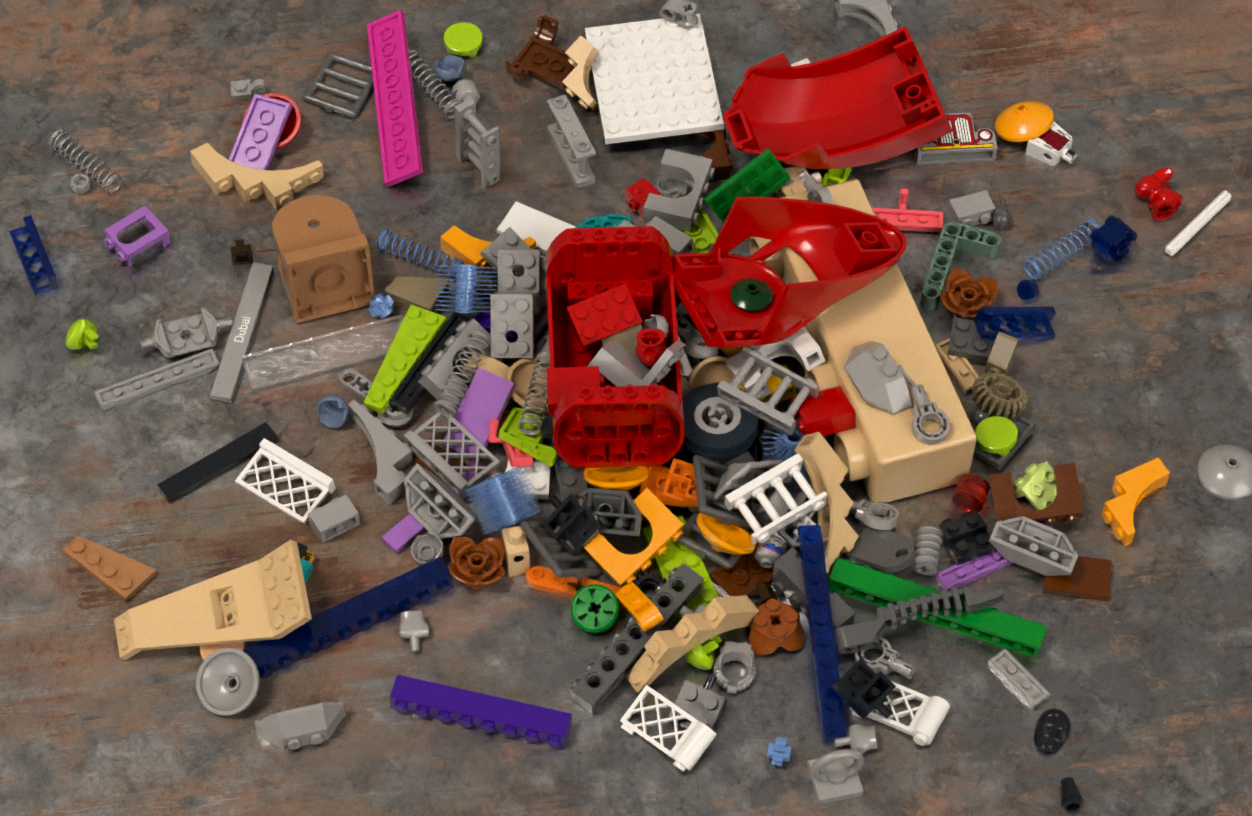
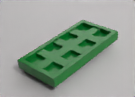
[704,149,791,224]

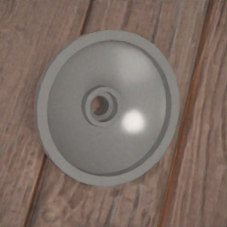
[1197,444,1252,500]
[196,648,260,716]

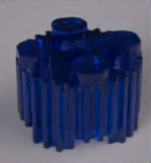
[1090,215,1138,263]

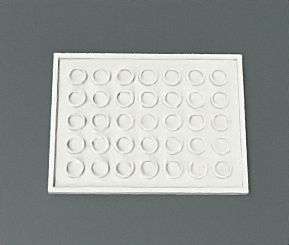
[585,14,724,144]

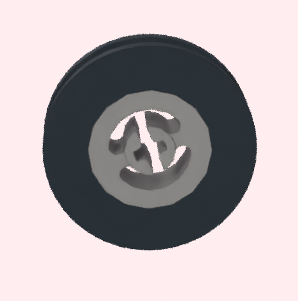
[682,383,759,460]

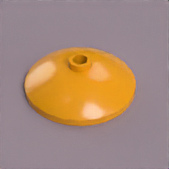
[995,101,1054,142]
[583,466,649,491]
[696,513,756,555]

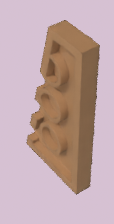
[62,535,157,602]

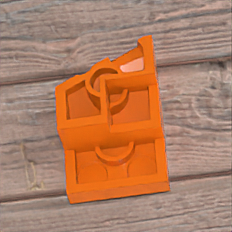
[638,458,698,507]

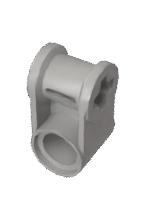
[659,0,698,28]

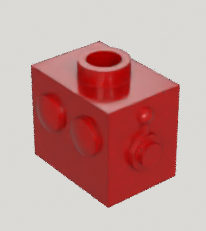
[625,178,662,219]

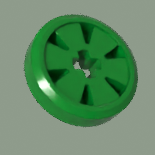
[571,584,620,634]

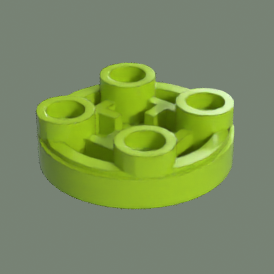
[444,22,483,57]
[975,416,1018,456]

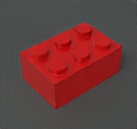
[566,283,642,350]

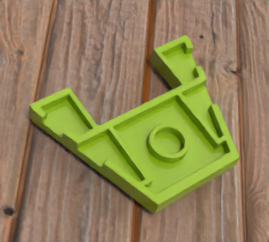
[498,407,559,467]

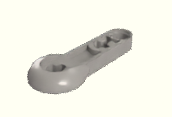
[676,312,720,359]
[339,369,414,428]

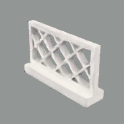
[235,438,336,525]

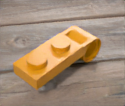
[615,582,664,632]

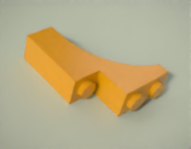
[440,225,536,275]
[1102,457,1170,546]

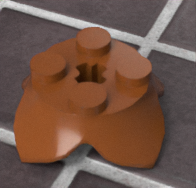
[940,267,998,320]
[449,536,505,591]
[748,598,805,656]

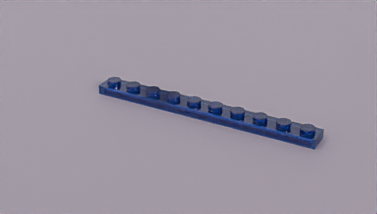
[798,525,847,740]

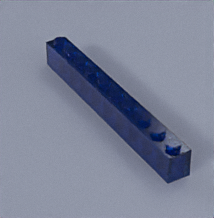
[243,557,454,679]

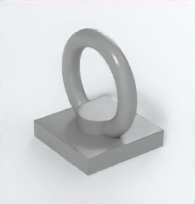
[807,749,864,804]

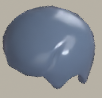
[434,55,465,82]
[316,394,349,428]

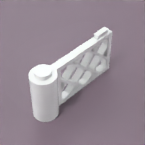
[850,681,950,746]
[620,685,717,772]

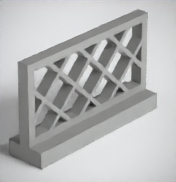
[404,408,500,499]

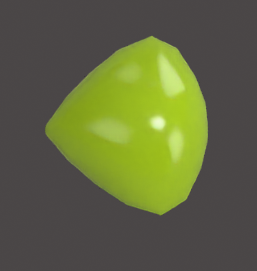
[65,319,99,350]
[684,635,722,670]

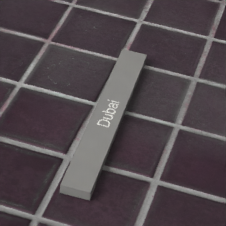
[210,262,273,403]

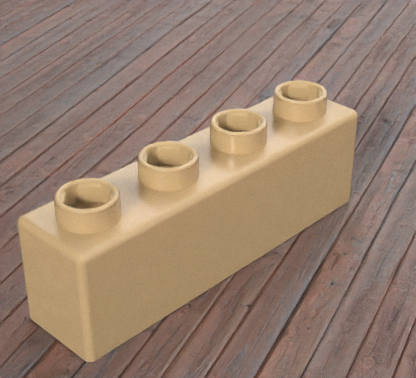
[749,179,976,503]

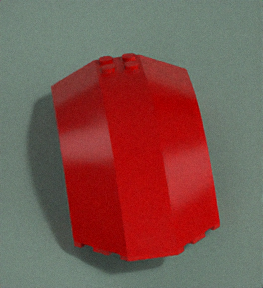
[723,26,952,169]

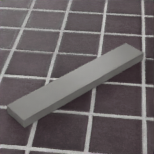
[94,348,220,411]

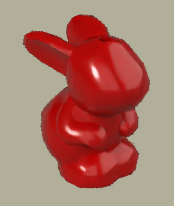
[1134,168,1183,222]
[635,328,667,386]

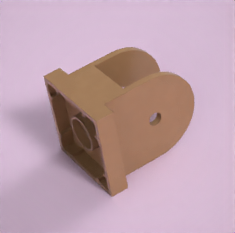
[272,195,375,323]

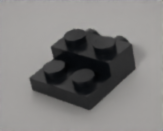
[938,512,997,565]

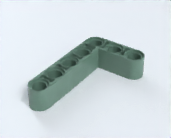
[920,221,1001,310]

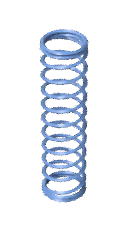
[1024,219,1102,280]
[377,229,464,281]

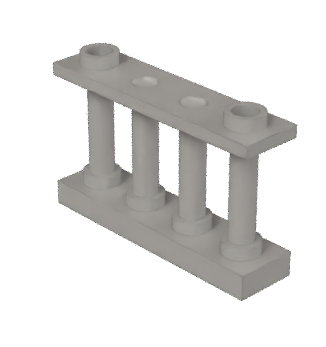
[547,95,596,189]
[454,98,500,188]
[717,346,819,436]

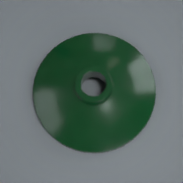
[730,278,773,312]

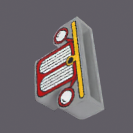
[914,113,998,165]

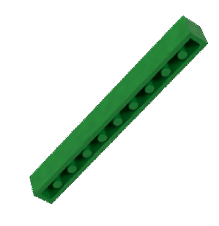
[828,558,1047,659]

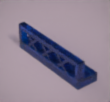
[9,215,58,296]
[973,307,1056,339]

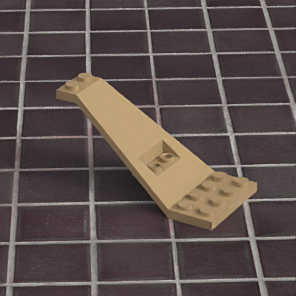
[114,540,312,660]

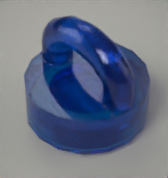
[1017,279,1040,300]

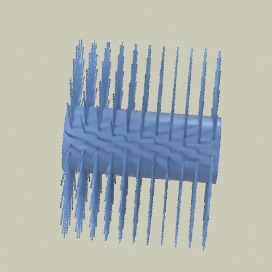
[434,264,498,313]
[761,424,826,485]
[465,466,542,535]

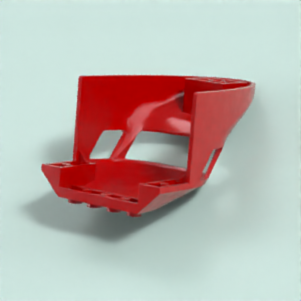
[672,197,907,348]

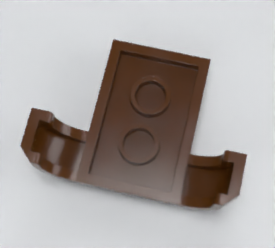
[505,15,574,90]

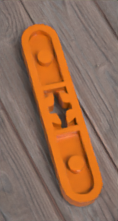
[526,565,626,611]

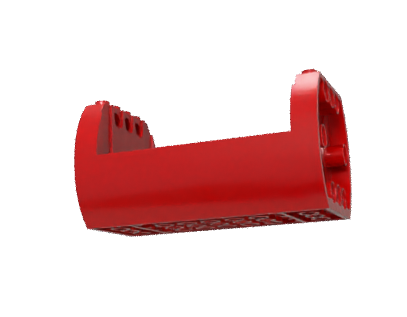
[545,226,685,468]

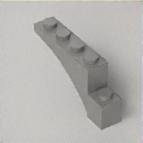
[348,399,412,505]

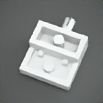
[492,458,551,502]

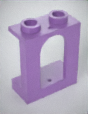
[104,206,170,267]

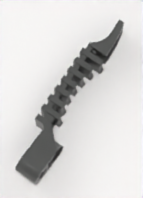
[834,587,1004,654]

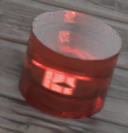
[952,474,990,513]

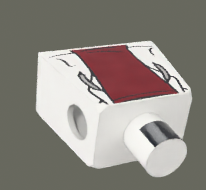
[1026,122,1077,166]

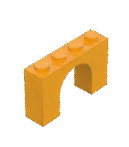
[584,488,684,587]

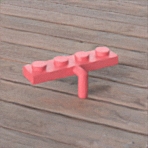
[872,188,943,233]
[488,411,533,468]

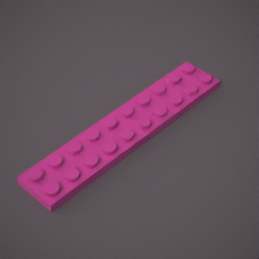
[367,10,423,187]

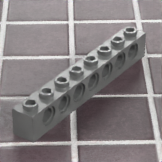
[571,563,704,714]

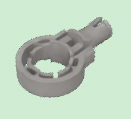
[803,176,834,204]
[910,384,950,445]
[849,499,899,530]
[854,636,916,679]

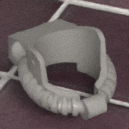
[713,641,756,694]

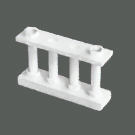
[724,453,827,545]

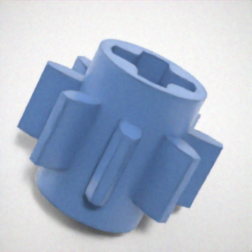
[368,293,394,319]
[767,737,792,766]

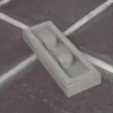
[988,649,1050,710]

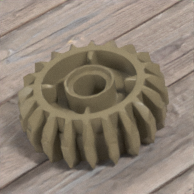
[971,371,1028,420]

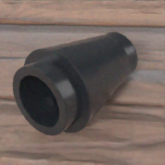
[1061,777,1083,813]

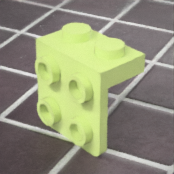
[1012,461,1057,510]

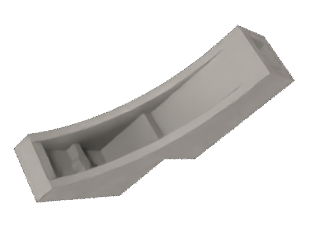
[616,216,696,257]

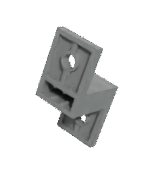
[490,249,540,358]
[587,339,685,387]

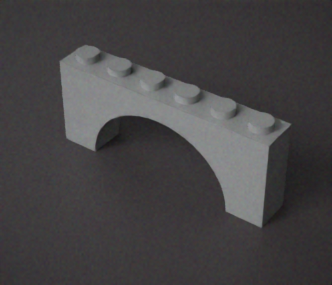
[833,0,897,37]

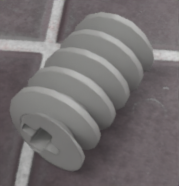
[911,526,943,576]

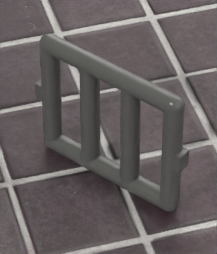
[303,52,374,118]
[693,454,753,530]
[677,500,764,569]
[520,518,601,580]

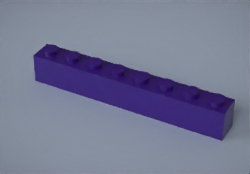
[390,675,572,748]

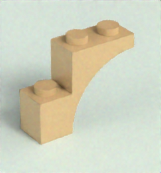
[562,35,600,112]

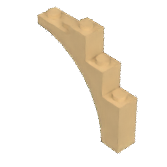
[190,143,324,209]
[795,432,859,577]
[625,595,759,693]

